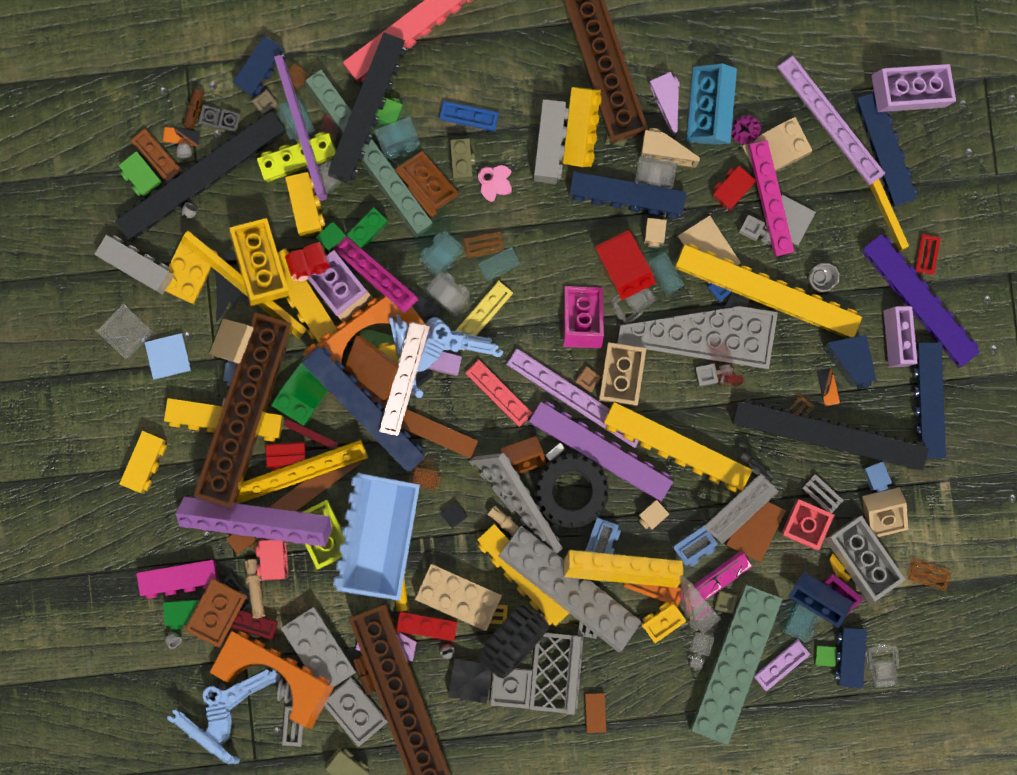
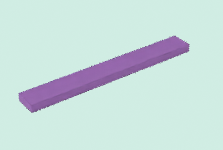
[274,55,328,201]

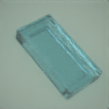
[478,247,521,282]

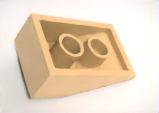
[742,117,813,172]
[640,128,700,168]

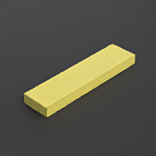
[456,281,513,351]

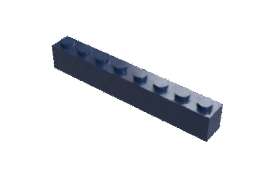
[301,345,425,473]

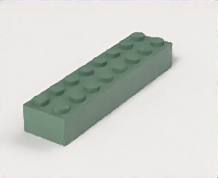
[690,585,783,745]

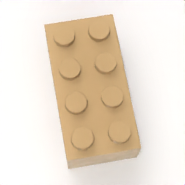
[415,564,502,631]

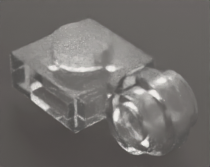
[689,632,714,671]

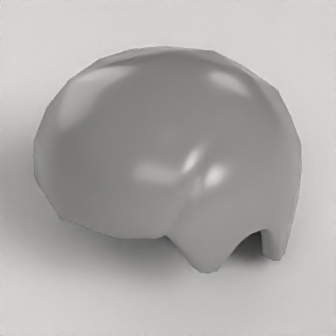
[808,263,840,292]

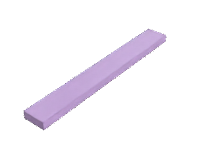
[777,56,885,186]
[506,349,639,448]

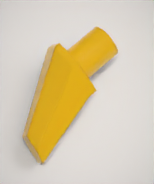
[829,554,851,583]

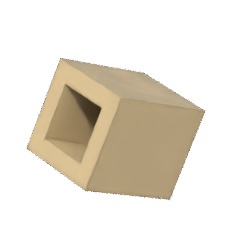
[644,218,667,248]
[638,500,669,530]

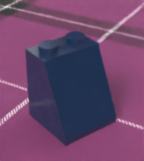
[823,335,876,389]

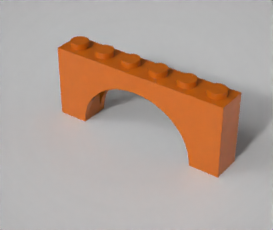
[303,295,425,364]
[210,631,334,729]

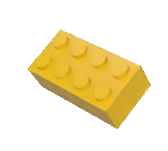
[229,218,288,306]

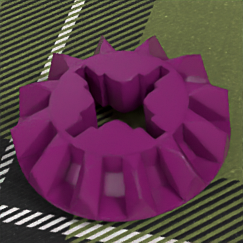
[731,115,761,144]

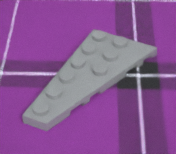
[468,453,563,553]

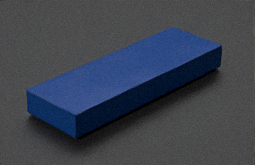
[439,101,499,132]

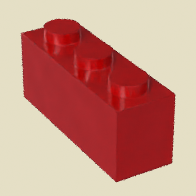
[397,612,458,641]

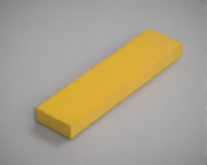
[870,179,909,252]

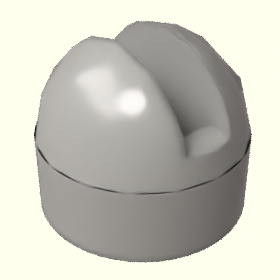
[176,143,192,158]
[181,202,198,219]
[165,631,182,649]
[440,644,455,659]

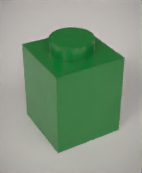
[316,222,346,253]

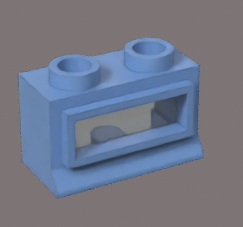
[585,518,621,554]
[672,525,718,567]

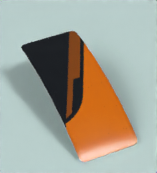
[163,127,200,147]
[817,369,840,407]

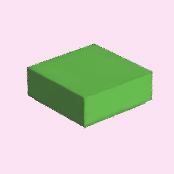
[815,646,836,667]

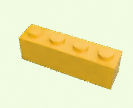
[563,87,601,167]

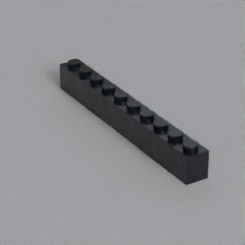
[115,111,286,242]
[733,399,929,471]

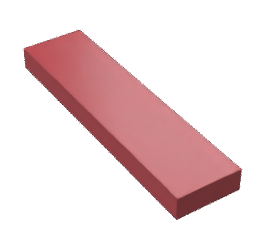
[465,360,533,427]

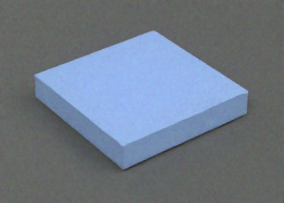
[145,333,191,380]

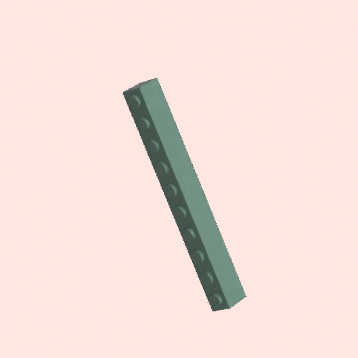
[305,70,433,238]

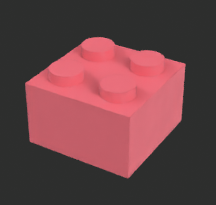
[781,499,834,550]
[256,540,289,580]

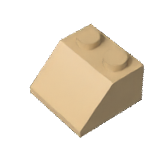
[862,487,908,537]

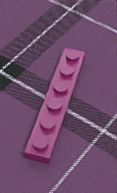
[748,140,794,257]
[333,237,418,313]

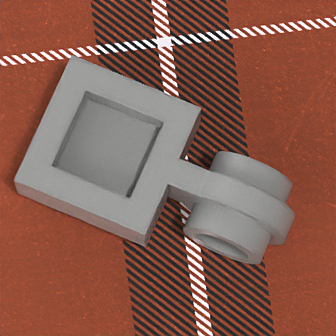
[739,215,771,245]
[696,363,734,387]

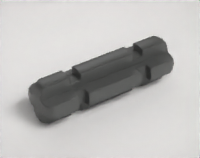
[739,453,773,481]

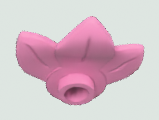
[478,165,512,202]

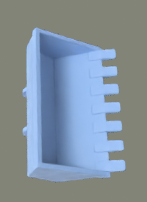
[334,473,420,600]

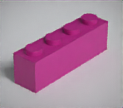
[136,560,219,599]

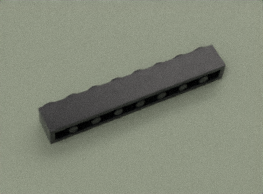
[328,32,407,185]

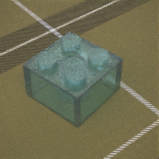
[374,117,420,159]
[420,231,463,279]

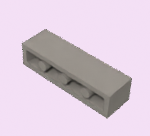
[94,235,174,295]

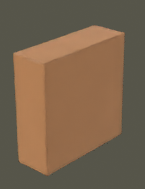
[575,366,602,393]

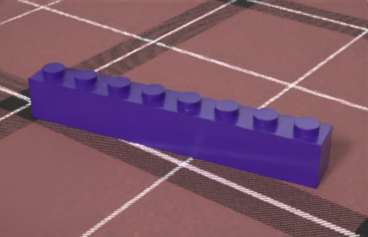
[861,234,980,368]

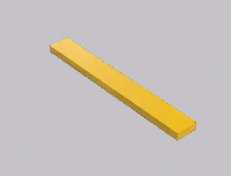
[181,231,307,339]
[236,440,368,504]

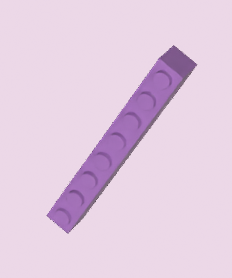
[529,401,673,502]
[176,497,332,547]

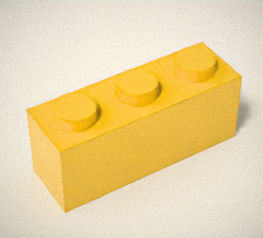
[120,431,167,494]

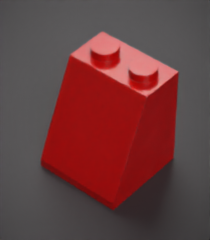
[595,230,656,301]

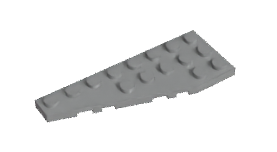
[617,306,778,369]

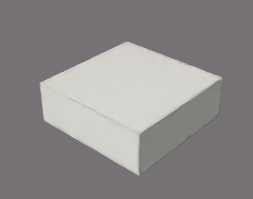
[545,443,564,461]

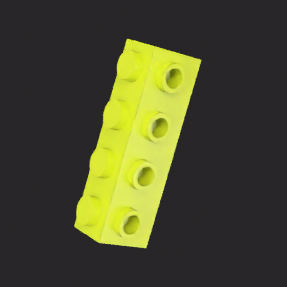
[257,132,336,182]

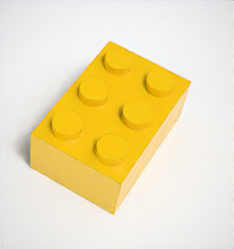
[285,172,326,238]

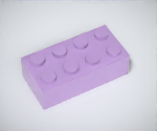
[872,64,956,112]

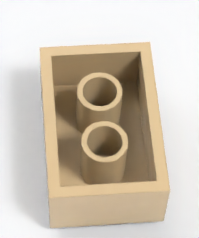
[599,342,646,407]

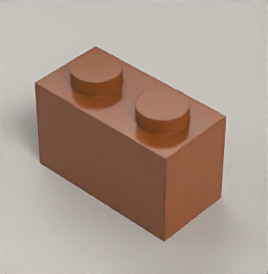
[501,436,547,474]

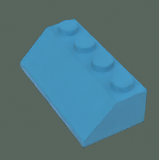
[687,63,737,145]

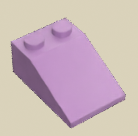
[308,250,367,316]

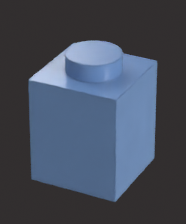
[862,462,892,493]

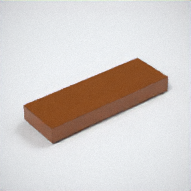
[130,128,182,181]

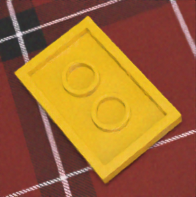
[165,242,218,304]

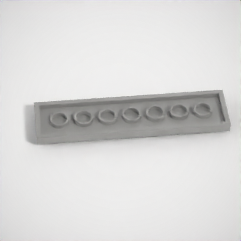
[498,526,641,652]

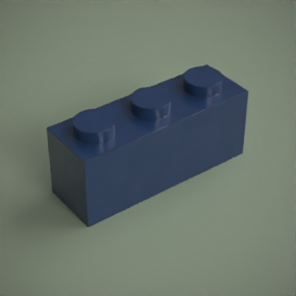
[233,35,285,99]
[788,572,854,628]
[834,627,867,688]

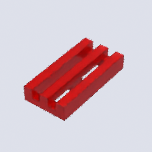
[915,234,941,276]

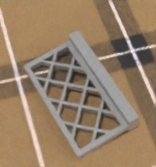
[704,474,779,544]
[530,633,584,715]

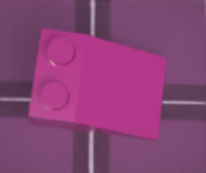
[563,286,604,348]

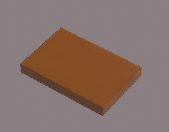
[395,151,459,213]
[344,336,400,400]
[726,502,786,562]
[185,578,247,648]

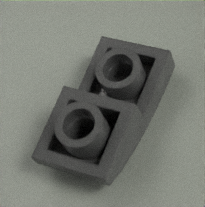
[198,105,241,133]

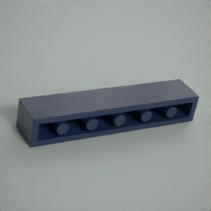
[855,93,918,208]
[569,172,686,219]
[913,342,946,459]

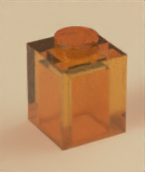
[412,467,441,491]

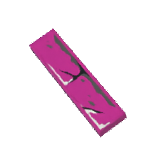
[679,551,752,611]

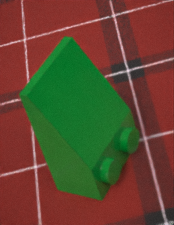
[271,362,328,427]

